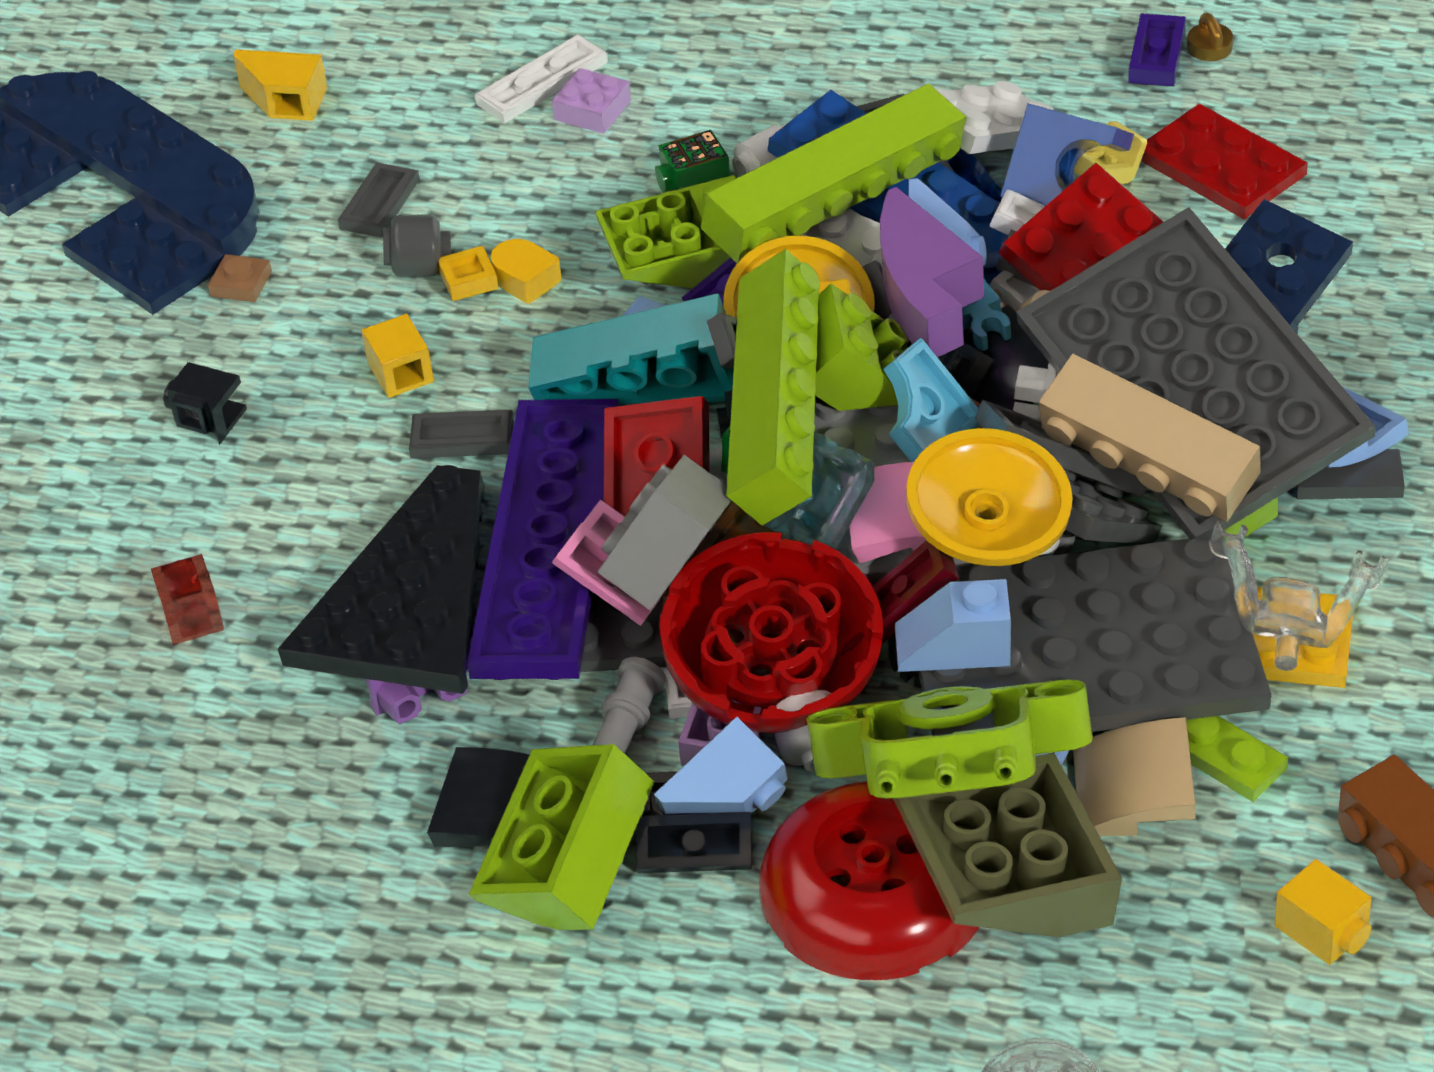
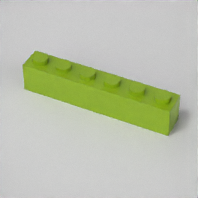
[701,83,967,263]
[726,249,820,526]

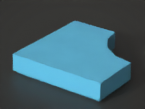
[883,338,980,462]

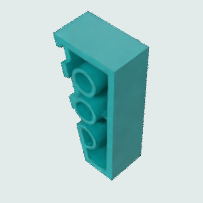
[528,293,734,406]

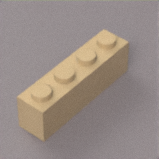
[1038,353,1261,522]

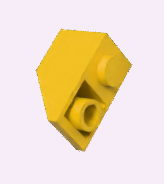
[233,49,328,121]

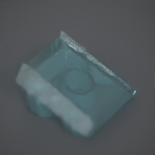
[764,431,875,549]

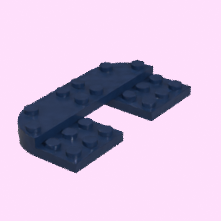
[0,71,260,315]

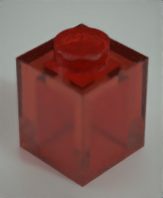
[151,554,224,645]

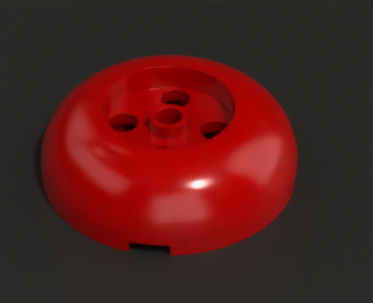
[660,532,883,733]
[759,781,979,980]

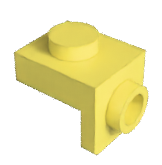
[1074,121,1147,184]

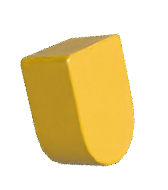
[490,239,562,304]

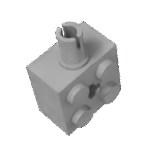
[597,455,731,611]

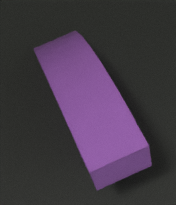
[880,187,984,357]

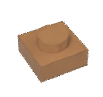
[208,254,272,302]

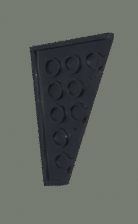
[278,465,485,694]

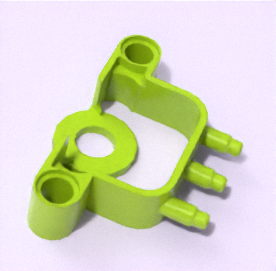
[807,679,1093,798]

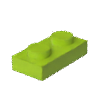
[1186,716,1288,802]

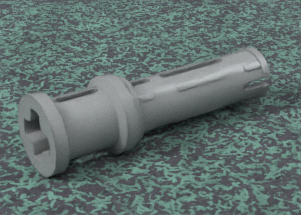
[593,657,666,754]

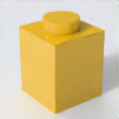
[361,314,434,398]
[1274,859,1372,965]

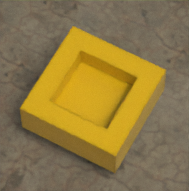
[438,246,499,302]

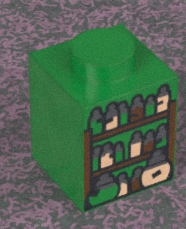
[655,129,730,193]

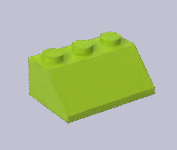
[468,744,655,930]

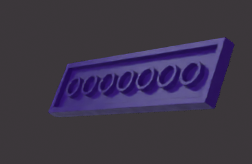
[467,399,619,680]

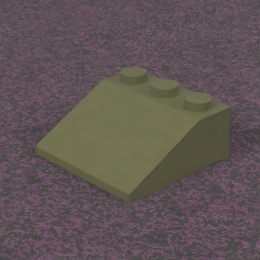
[893,752,1122,938]

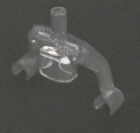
[1209,520,1389,671]

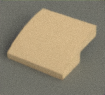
[1073,717,1196,837]

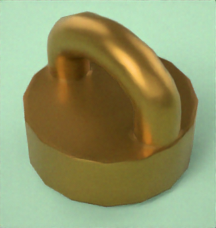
[1187,13,1233,62]

